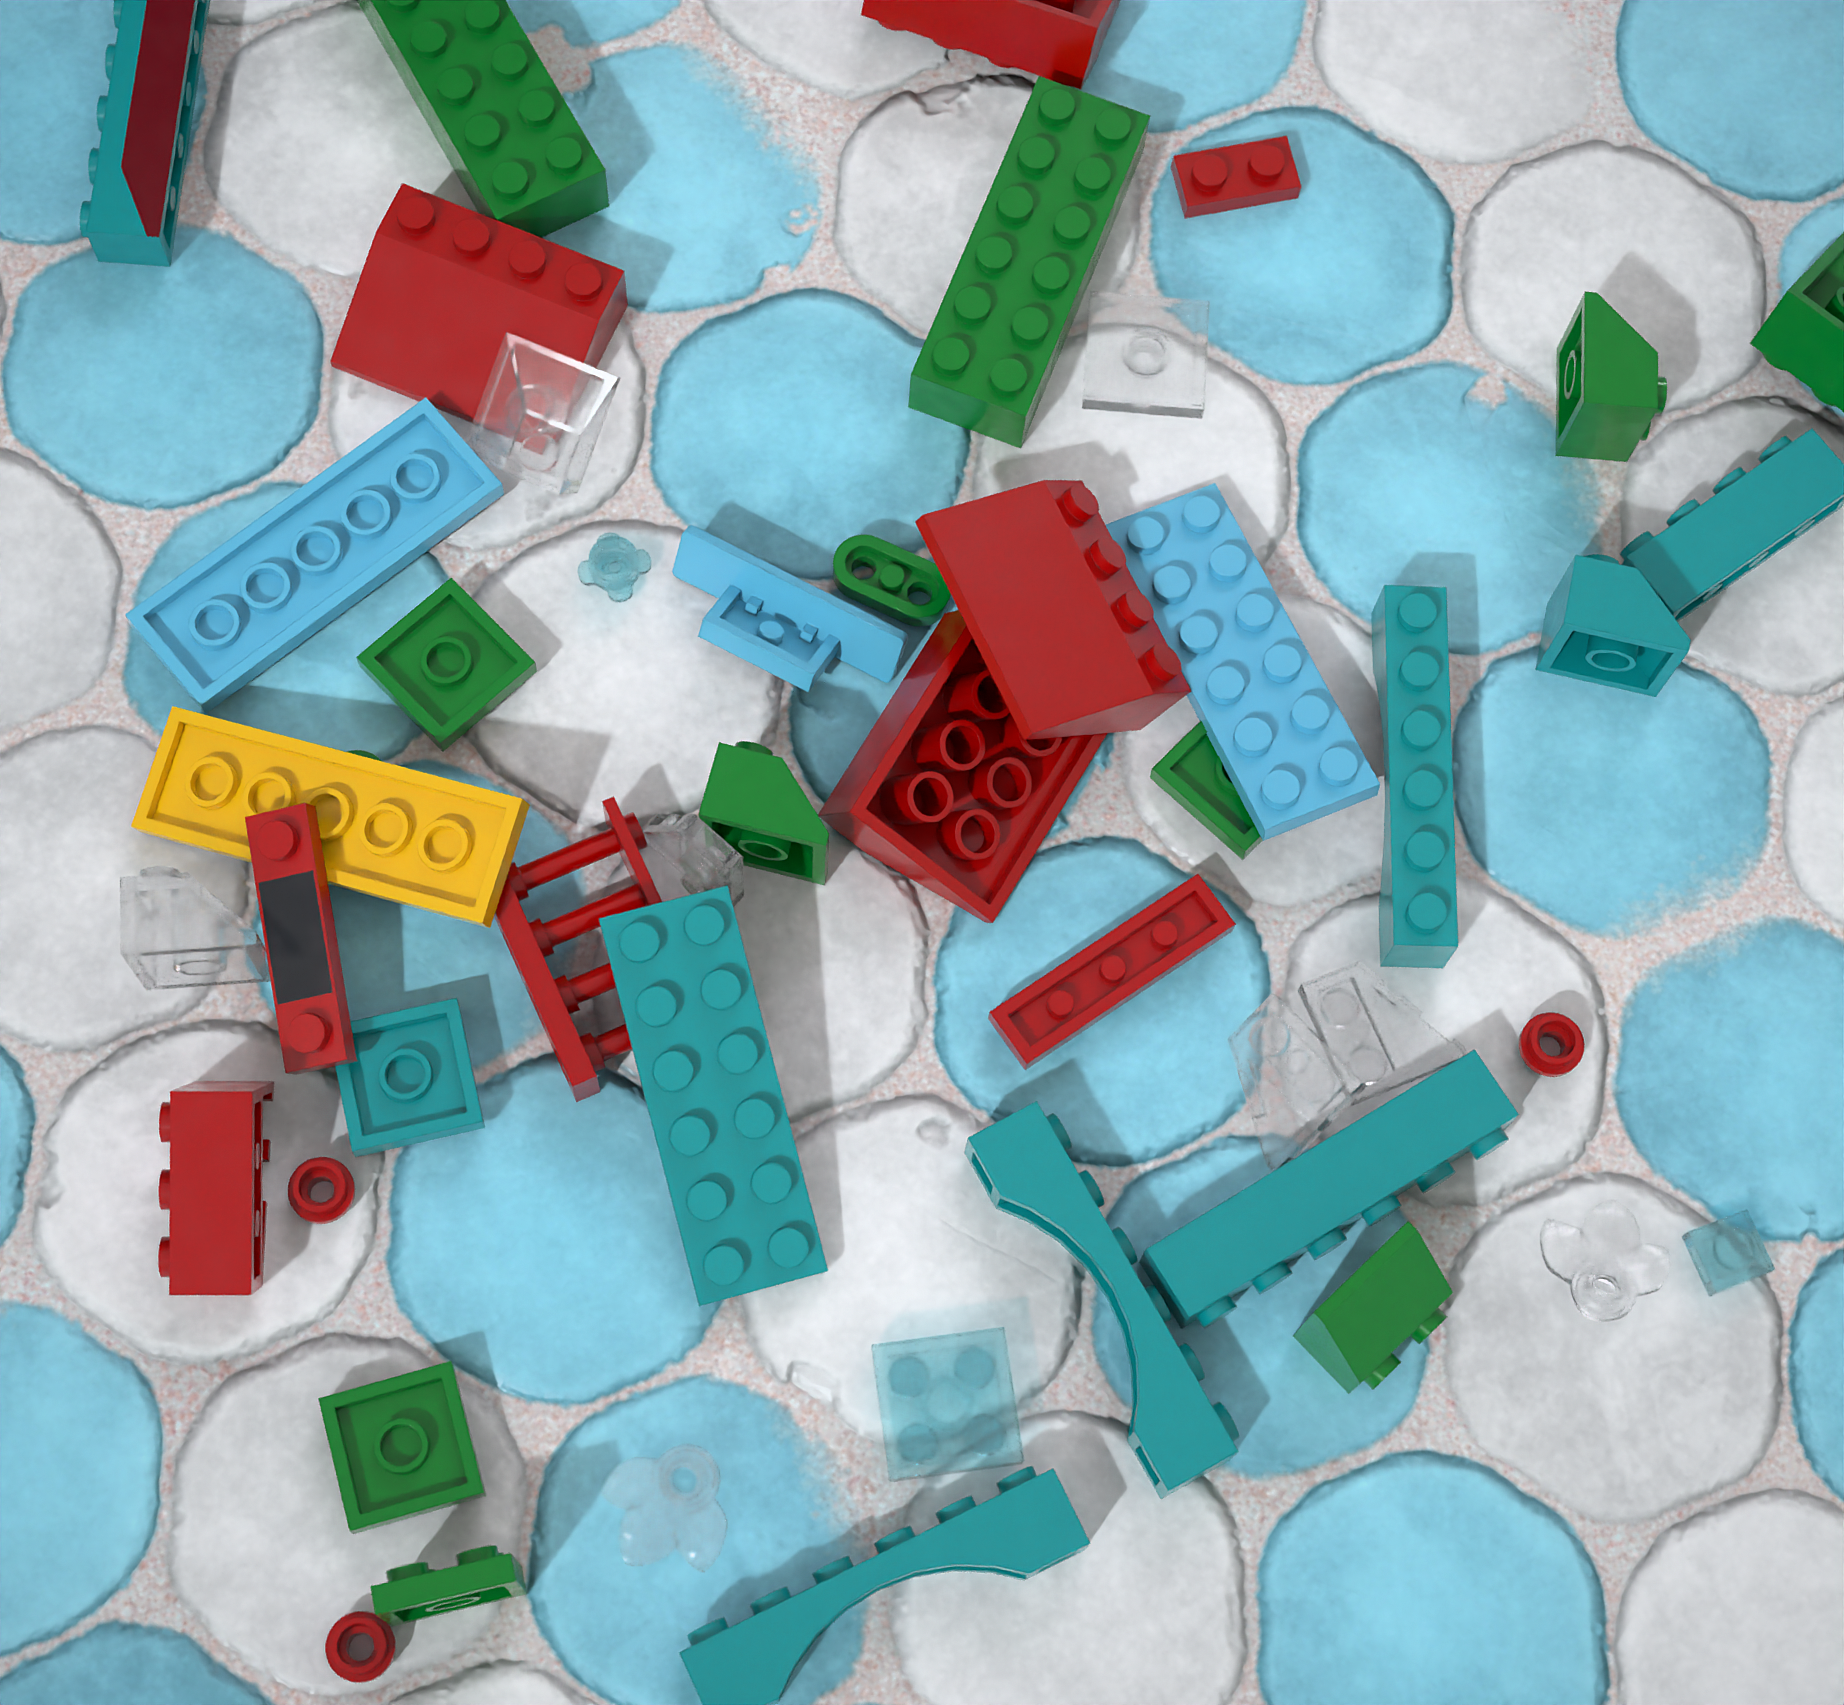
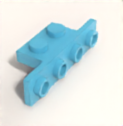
[672,525,908,692]

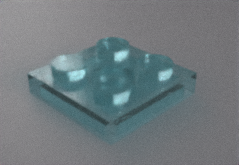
[871,1327,1024,1483]

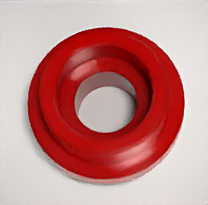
[1519,1012,1585,1077]
[287,1157,356,1224]
[325,1611,396,1683]

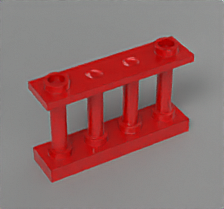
[494,796,662,1102]

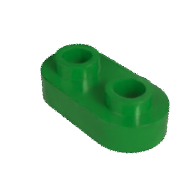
[833,534,951,627]

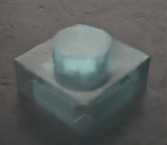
[1682,1209,1775,1297]

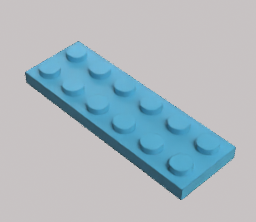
[125,397,504,714]
[1106,483,1380,841]

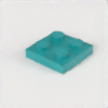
[335,998,485,1157]

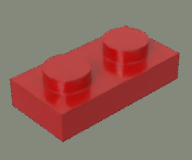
[1171,136,1302,218]

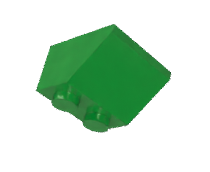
[1555,291,1667,462]
[698,741,829,886]
[1293,1221,1453,1394]

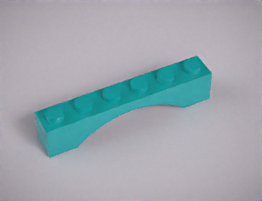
[1371,585,1458,969]
[964,1101,1239,1499]
[679,1466,1090,1705]

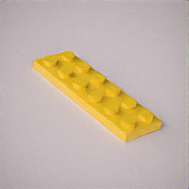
[131,706,530,928]

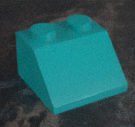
[1535,554,1691,697]

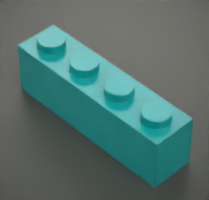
[1620,428,1844,622]

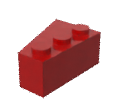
[158,1081,274,1295]

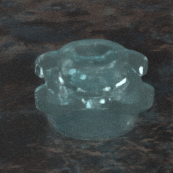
[578,532,652,602]

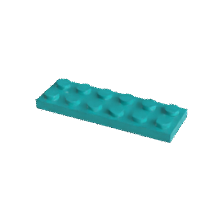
[599,885,828,1306]

